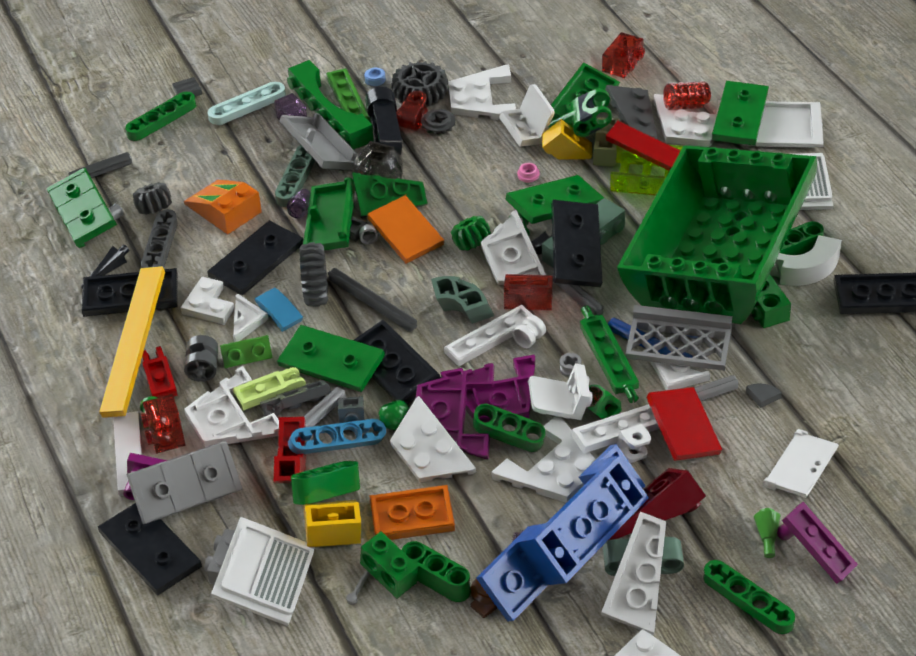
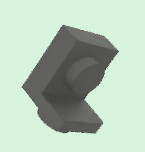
[338,396,365,432]

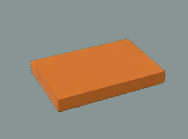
[368,195,444,264]
[369,485,455,540]

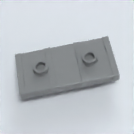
[279,113,359,170]
[126,441,243,524]

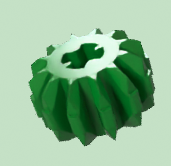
[451,216,491,251]

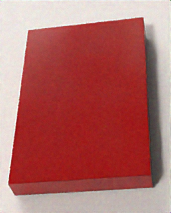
[646,387,722,461]

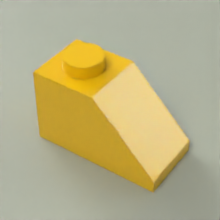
[542,119,592,160]

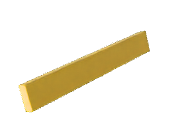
[99,266,165,418]

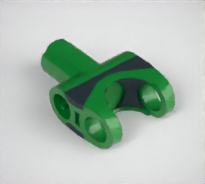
[549,89,612,137]

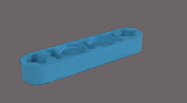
[288,419,386,454]

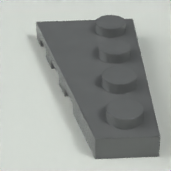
[605,85,658,140]

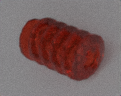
[663,81,711,110]

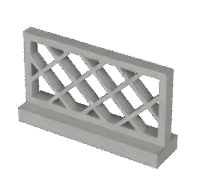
[625,305,733,371]

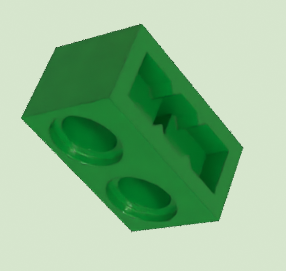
[751,274,791,328]
[360,531,418,599]

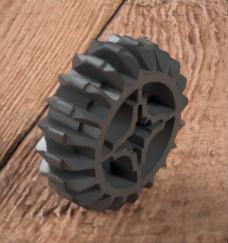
[391,61,448,107]
[299,242,328,307]

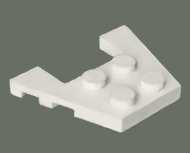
[448,64,516,120]
[654,94,721,147]
[184,366,279,447]
[491,416,596,503]

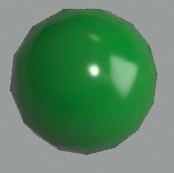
[378,400,409,431]

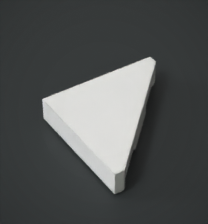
[233,294,269,342]
[651,362,710,390]

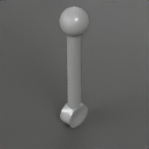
[346,570,370,605]

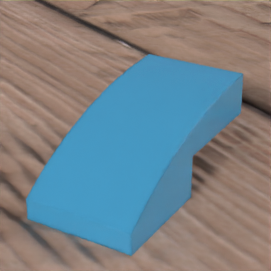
[255,287,303,332]

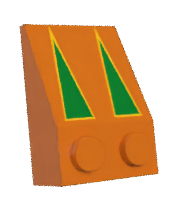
[184,179,262,235]

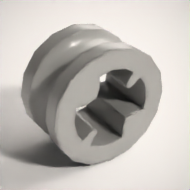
[560,353,582,377]

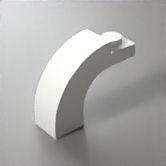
[770,235,842,286]

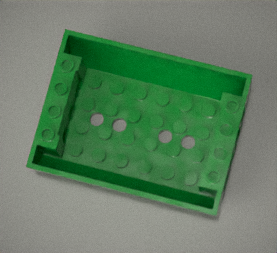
[617,145,817,324]

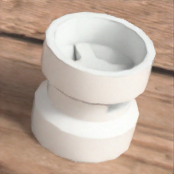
[512,315,546,349]

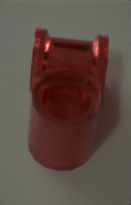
[396,91,428,131]

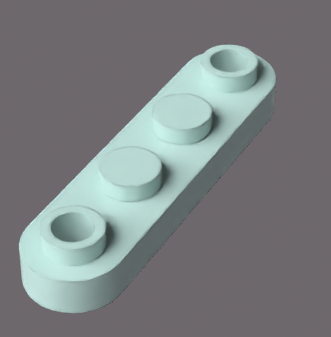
[208,82,286,125]

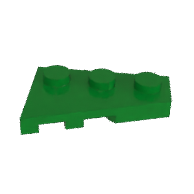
[352,172,428,218]

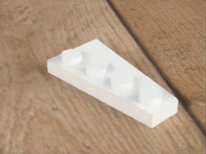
[601,512,666,635]

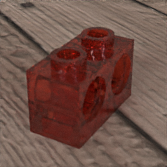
[602,32,645,78]
[140,394,186,454]

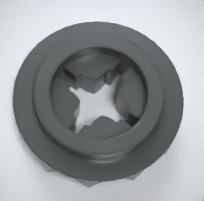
[421,109,455,135]

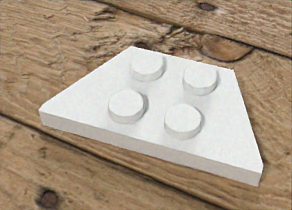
[481,210,550,288]
[390,396,476,482]

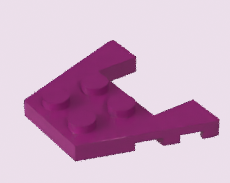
[440,354,536,423]
[416,363,495,459]

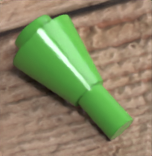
[754,508,781,558]

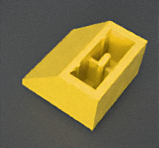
[303,500,361,547]

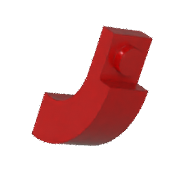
[273,416,306,484]

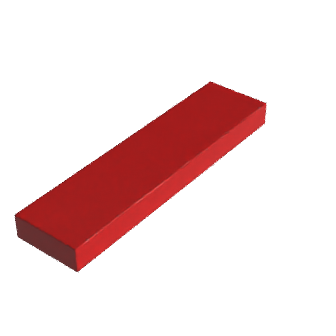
[606,121,680,171]

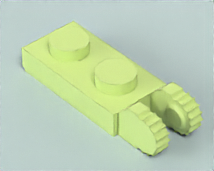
[233,367,306,411]

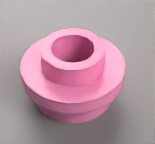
[517,163,540,183]

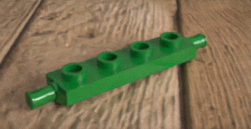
[580,305,639,403]

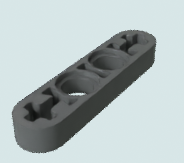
[141,209,178,268]

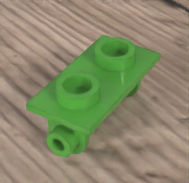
[220,335,273,368]

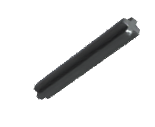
[328,268,417,332]

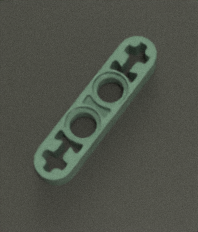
[275,145,316,207]

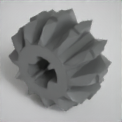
[133,182,172,215]

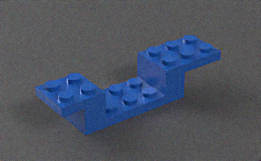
[476,444,649,622]

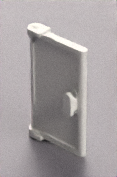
[763,429,839,498]

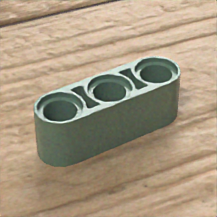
[603,537,684,576]

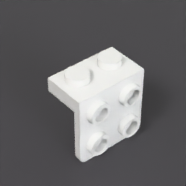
[499,84,554,147]
[528,363,592,420]

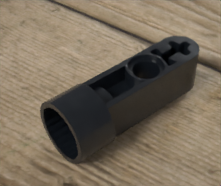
[365,86,402,155]

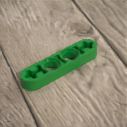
[125,92,196,141]
[703,560,795,634]

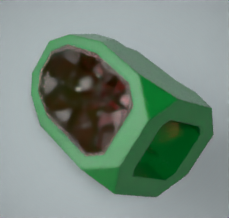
[587,384,622,419]

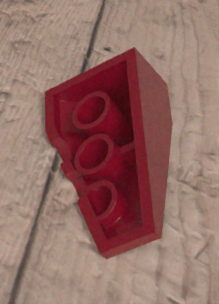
[608,468,706,541]

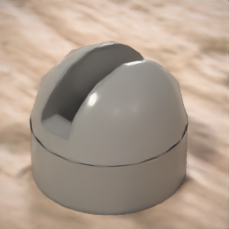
[359,224,378,245]

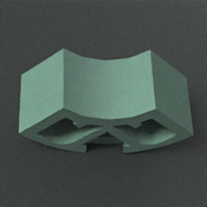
[431,276,494,324]

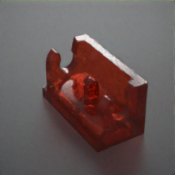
[504,274,553,310]

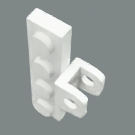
[571,404,660,463]

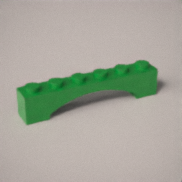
[287,60,374,150]

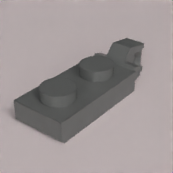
[260,380,331,416]

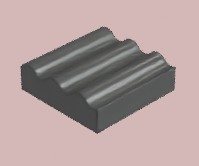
[172,77,202,96]

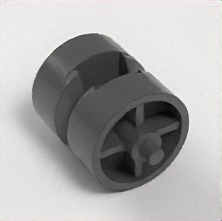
[184,335,218,382]

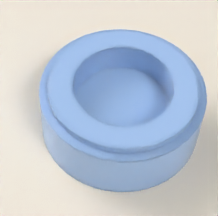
[364,68,386,86]

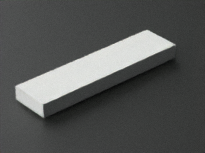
[444,305,533,367]
[113,411,142,496]

